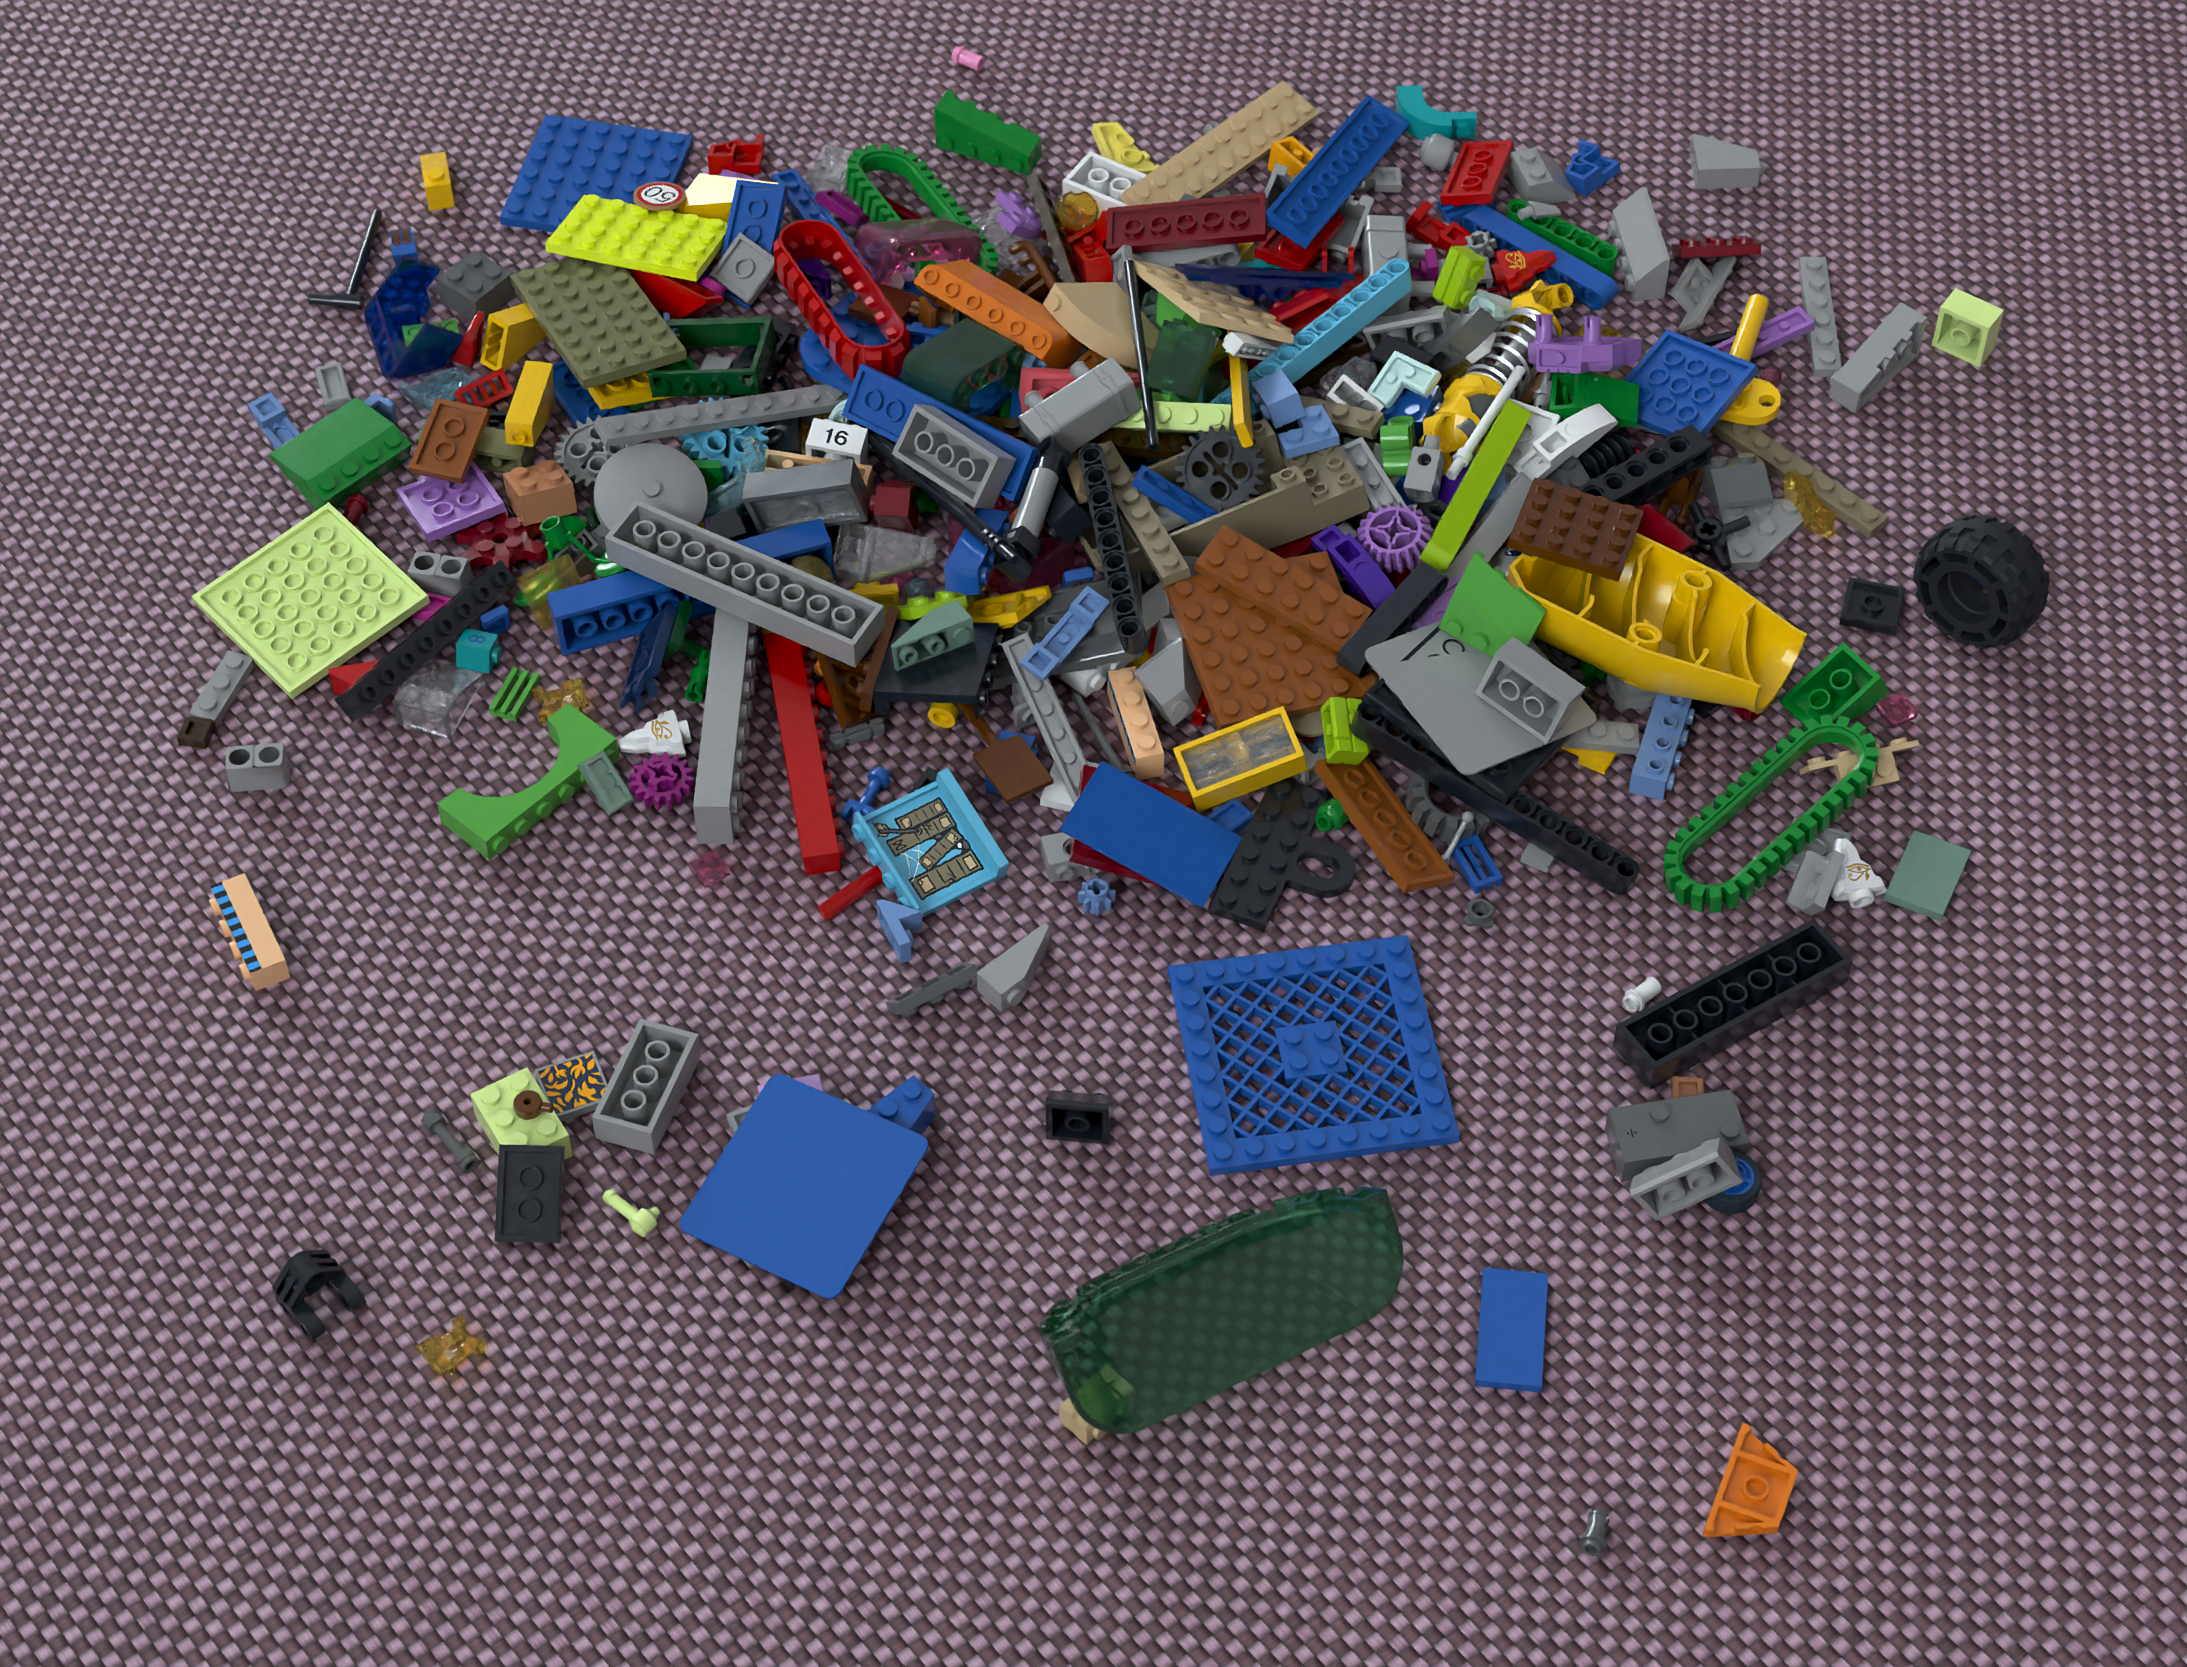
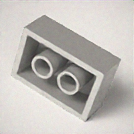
[1475,637,1586,744]

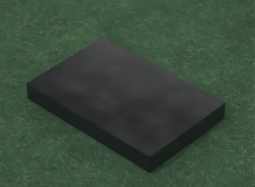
[494,1144,565,1243]

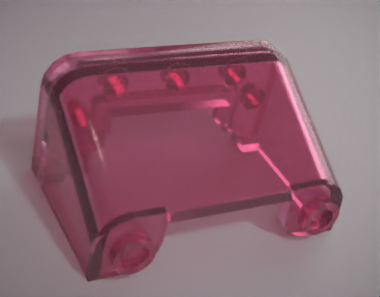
[853,217,983,285]

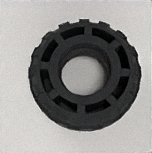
[1913,515,2050,649]

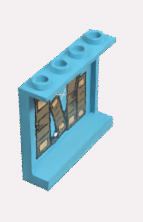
[851,768,1009,918]

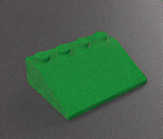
[269,397,412,511]

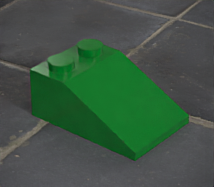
[1779,642,1890,725]

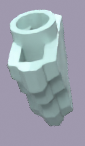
[1469,289,1512,325]

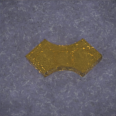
[1783,470,1834,539]

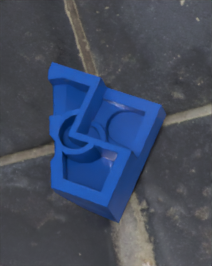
[1565,139,1621,197]

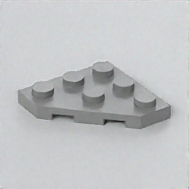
[1717,498,1806,570]

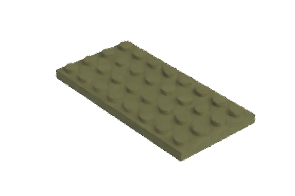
[510,257,687,390]

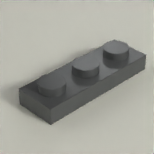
[885,962,978,1017]

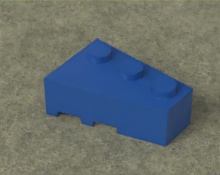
[866,1075,936,1135]

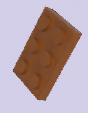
[409,398,490,484]

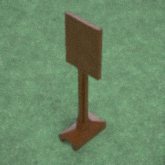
[956,703,1054,804]

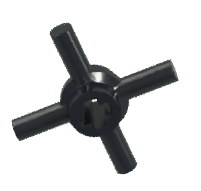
[1682,502,1751,572]

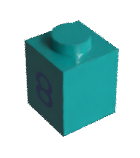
[456,628,502,674]

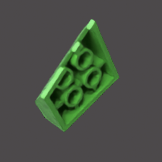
[1438,549,1547,658]

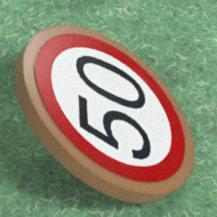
[633,182,686,211]

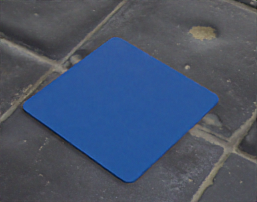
[680,1074,928,1299]

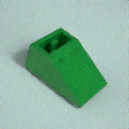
[1549,371,1640,428]

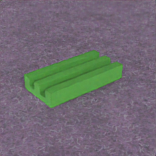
[489,666,541,722]

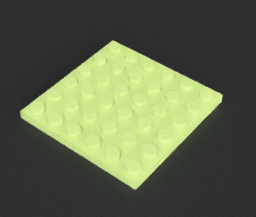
[191,502,430,699]

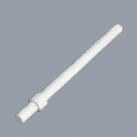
[1446,365,1526,480]

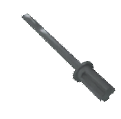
[1071,693,1136,778]

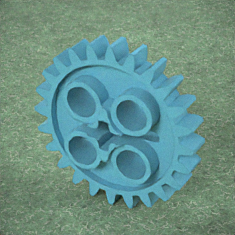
[679,397,769,480]

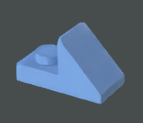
[876,899,923,964]

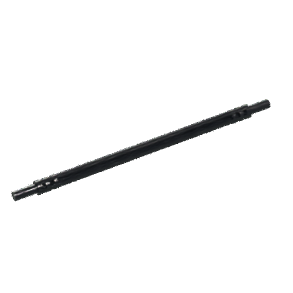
[849,420,1020,565]

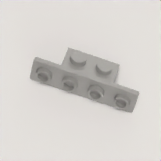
[1671,255,1737,333]

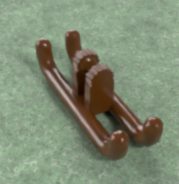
[1008,240,1059,301]
[1657,467,1702,531]

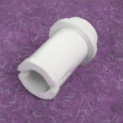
[1623,977,1662,1012]

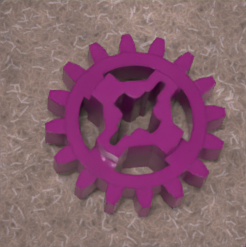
[630,752,695,810]

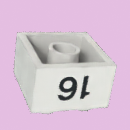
[806,418,868,465]

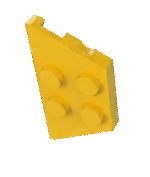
[964,585,1052,629]

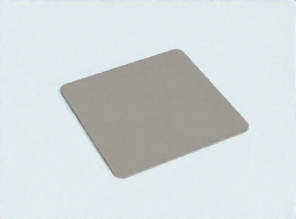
[1365,620,1597,775]

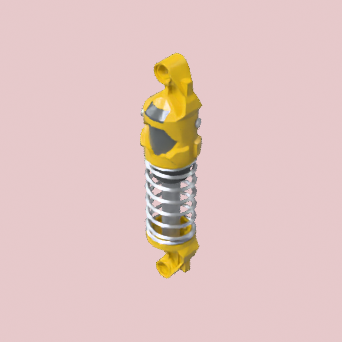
[1419,279,1573,476]

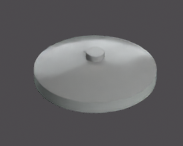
[594,443,707,533]

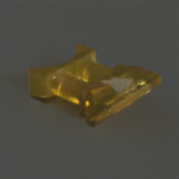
[531,677,589,724]
[415,1314,488,1376]

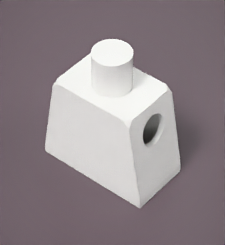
[1325,374,1384,412]

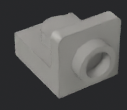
[1010,683,1036,729]

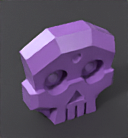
[1528,314,1641,373]

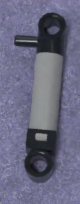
[993,435,1073,584]

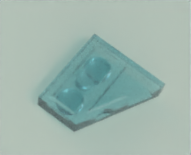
[400,367,477,412]

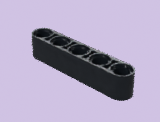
[1336,562,1449,679]

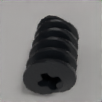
[1578,433,1634,479]

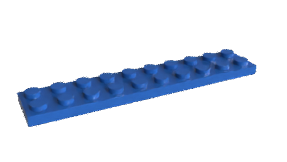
[1265,95,1410,249]

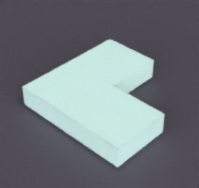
[1367,351,1442,409]

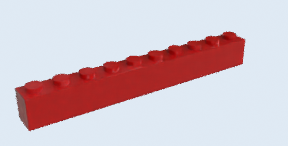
[763,633,845,876]

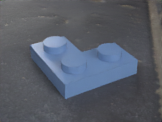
[1277,404,1340,459]

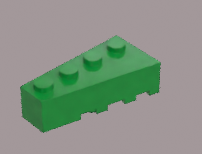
[934,90,1042,175]

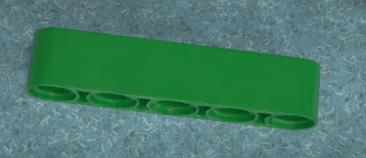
[1506,199,1618,277]

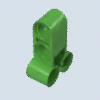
[1380,416,1416,478]

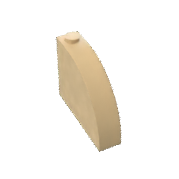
[1043,282,1177,373]

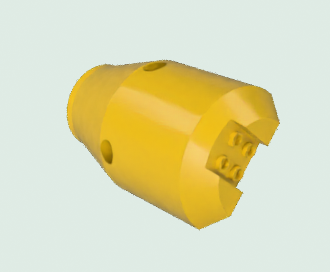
[1506,533,1807,714]

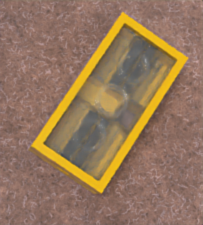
[1173,706,1308,813]

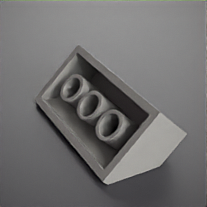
[1607,187,1670,302]

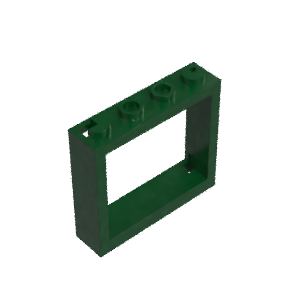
[648,316,776,397]

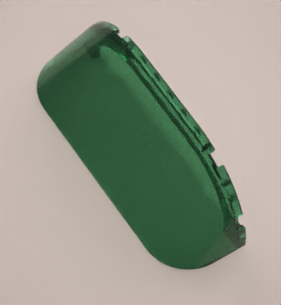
[1039,1187,1404,1434]

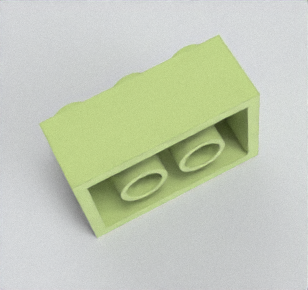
[470,1068,573,1160]

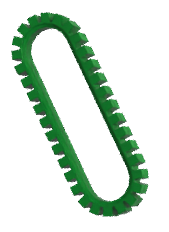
[845,144,999,278]
[1664,715,1878,913]

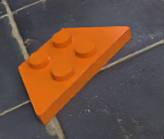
[1702,1423,1798,1537]

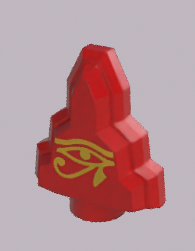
[1491,250,1557,294]

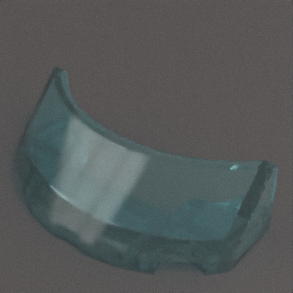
[702,436,767,523]

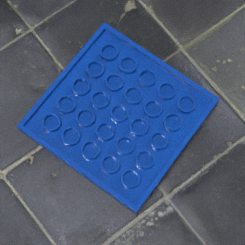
[499,114,693,233]

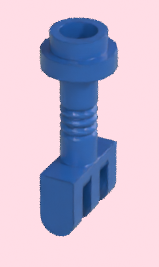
[840,767,891,823]

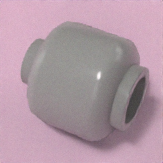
[1418,133,1458,172]

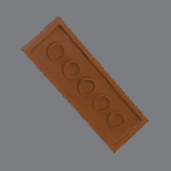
[1193,525,1373,652]
[1313,756,1455,893]

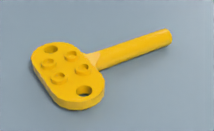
[1719,294,1781,426]

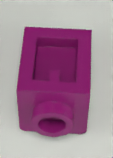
[1410,249,1439,286]

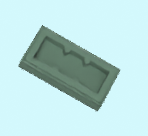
[577,750,635,816]

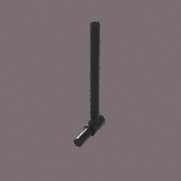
[308,210,383,310]

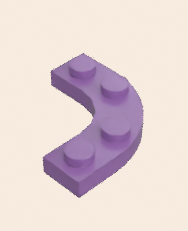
[995,190,1043,240]

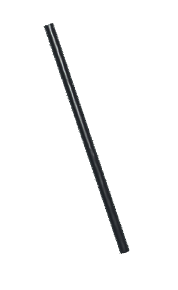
[1124,260,1159,452]

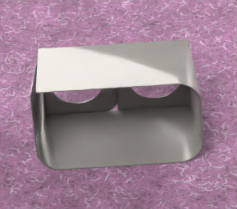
[408,551,474,598]
[225,743,291,792]

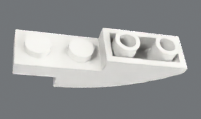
[1512,403,1618,481]

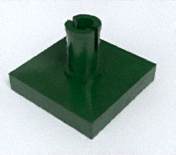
[660,599,703,668]

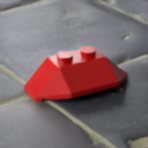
[631,269,724,319]
[1268,288,1344,336]

